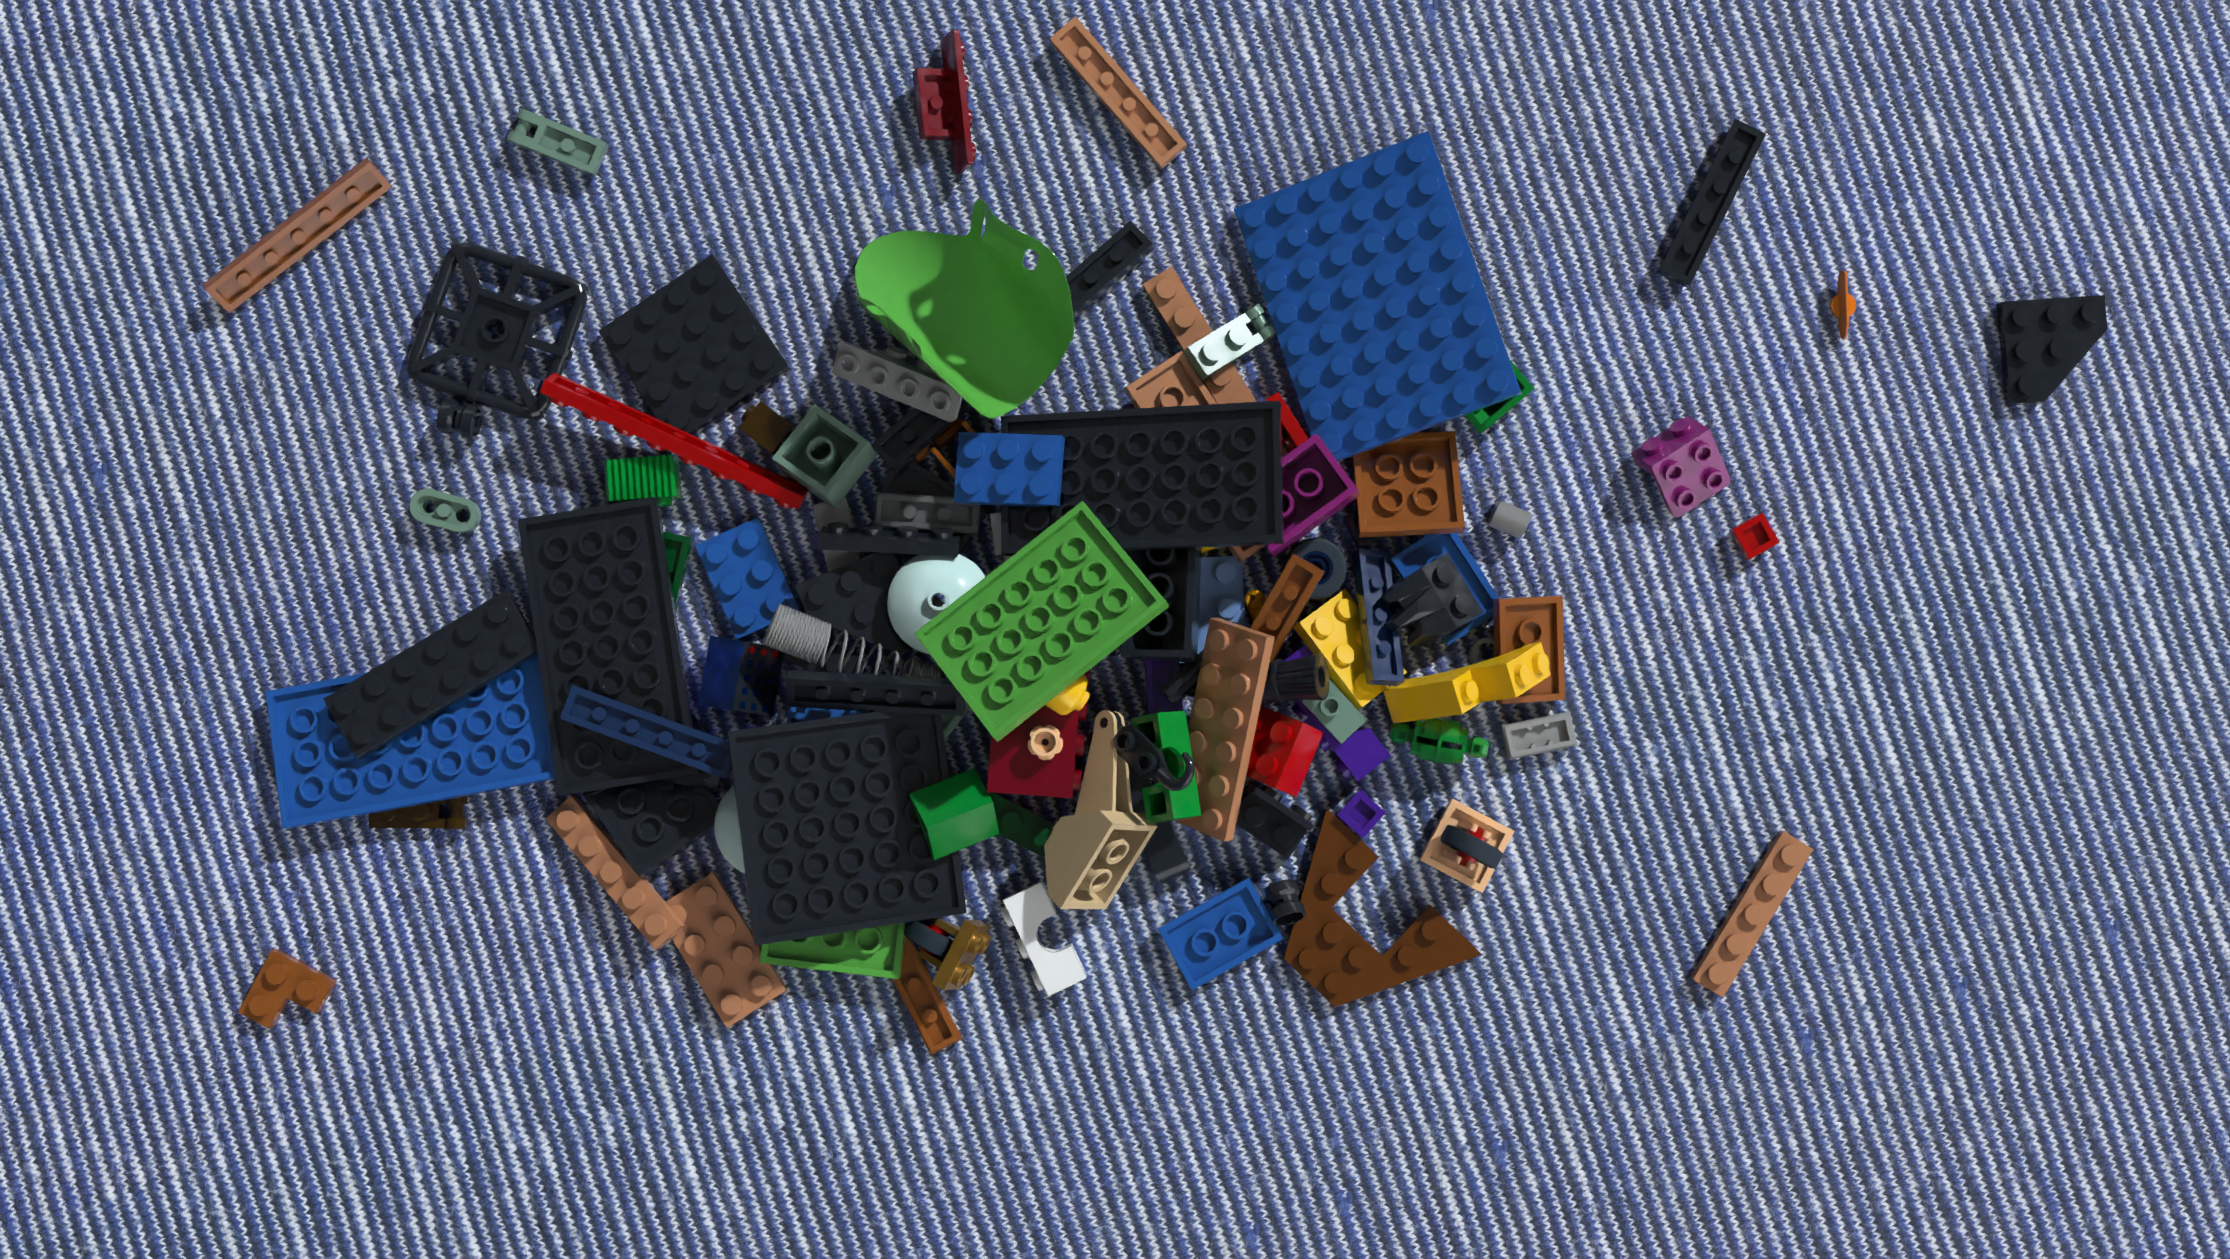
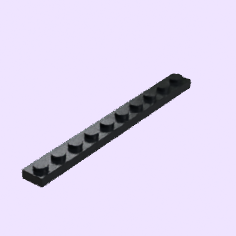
[871,221,1154,473]

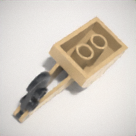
[1044,710,1194,909]

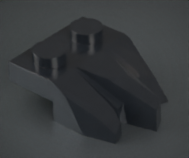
[1380,553,1483,647]

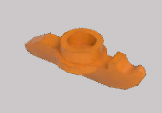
[1830,271,1856,340]

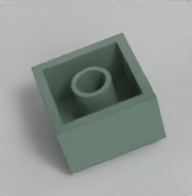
[772,404,877,509]

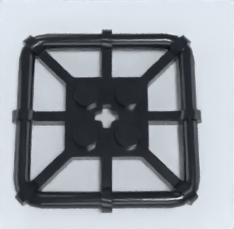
[405,240,589,421]

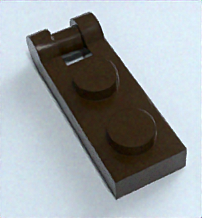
[369,796,468,829]

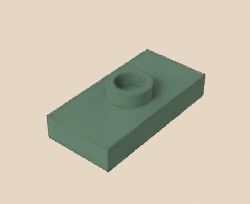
[1300,679,1367,744]

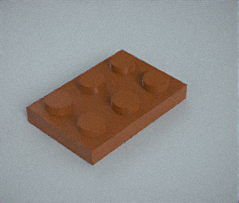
[1493,595,1565,704]

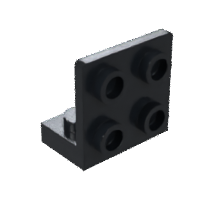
[1236,784,1316,859]

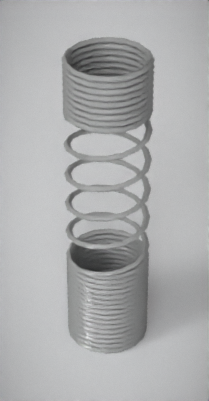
[763,603,942,678]

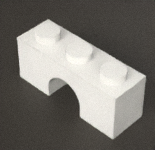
[1001,881,1087,996]

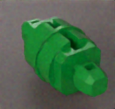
[1389,717,1489,765]

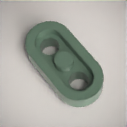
[410,489,481,533]

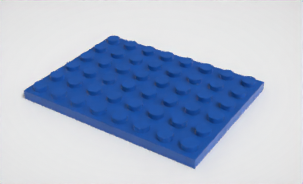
[1234,130,1522,461]

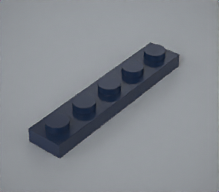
[560,685,732,779]

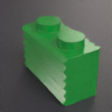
[604,455,682,507]

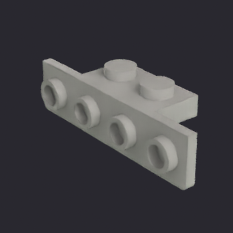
[832,340,962,422]

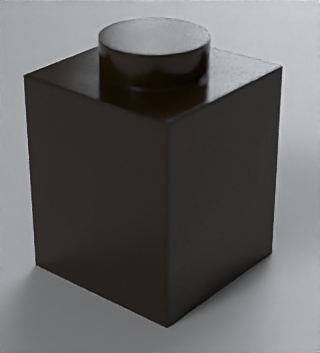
[739,401,795,455]

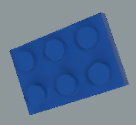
[954,432,1065,508]
[695,517,802,640]
[1390,533,1499,646]
[1158,877,1283,990]

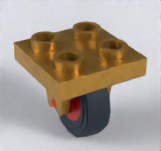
[904,918,992,990]

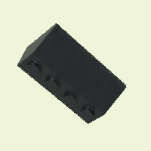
[1121,547,1202,662]

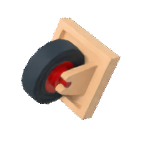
[1419,798,1515,893]

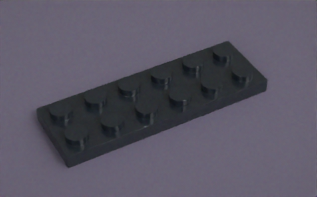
[323,590,538,759]

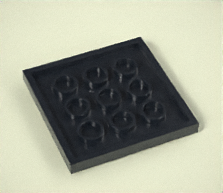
[598,254,791,435]

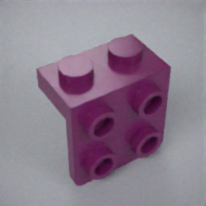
[1631,416,1730,517]

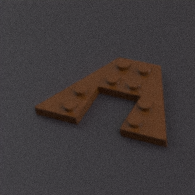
[1283,809,1481,1007]

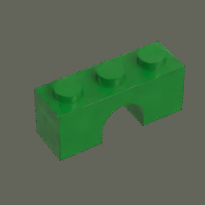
[1131,711,1202,824]

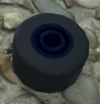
[1282,537,1347,602]

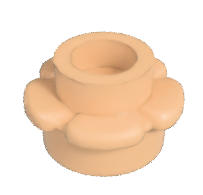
[1028,725,1063,760]

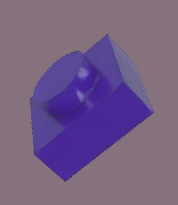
[1336,789,1386,839]

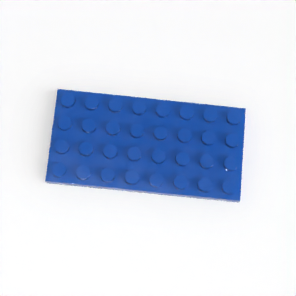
[265,654,556,829]

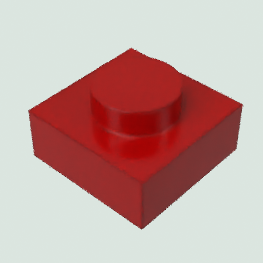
[1729,513,1780,560]

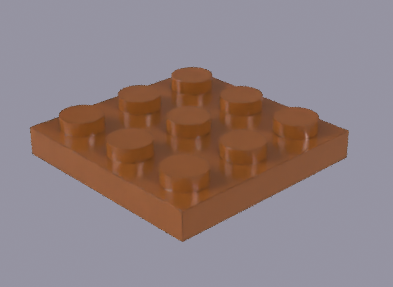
[1352,431,1465,538]

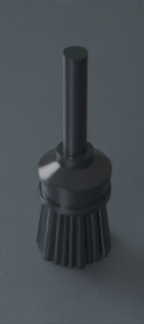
[1188,653,1329,705]

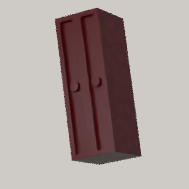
[987,670,1090,798]

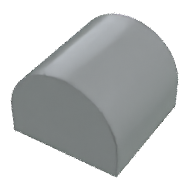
[1487,501,1532,539]

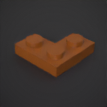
[238,949,337,1028]

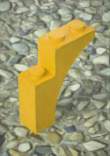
[1383,642,1551,724]

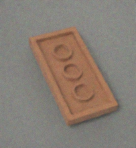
[666,872,788,1028]

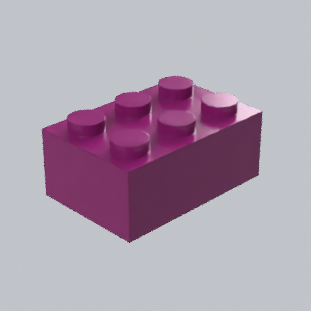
[1266,433,1360,557]

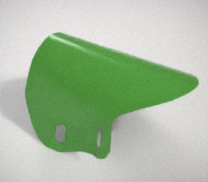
[853,199,1074,418]

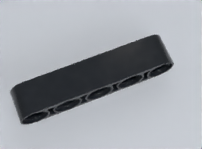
[1087,728,1192,885]

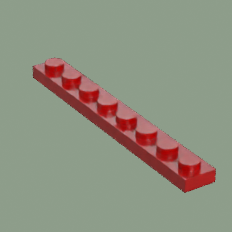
[540,373,809,509]

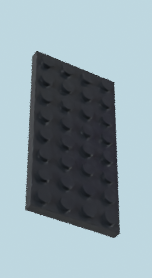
[1001,401,1284,556]
[518,497,700,796]

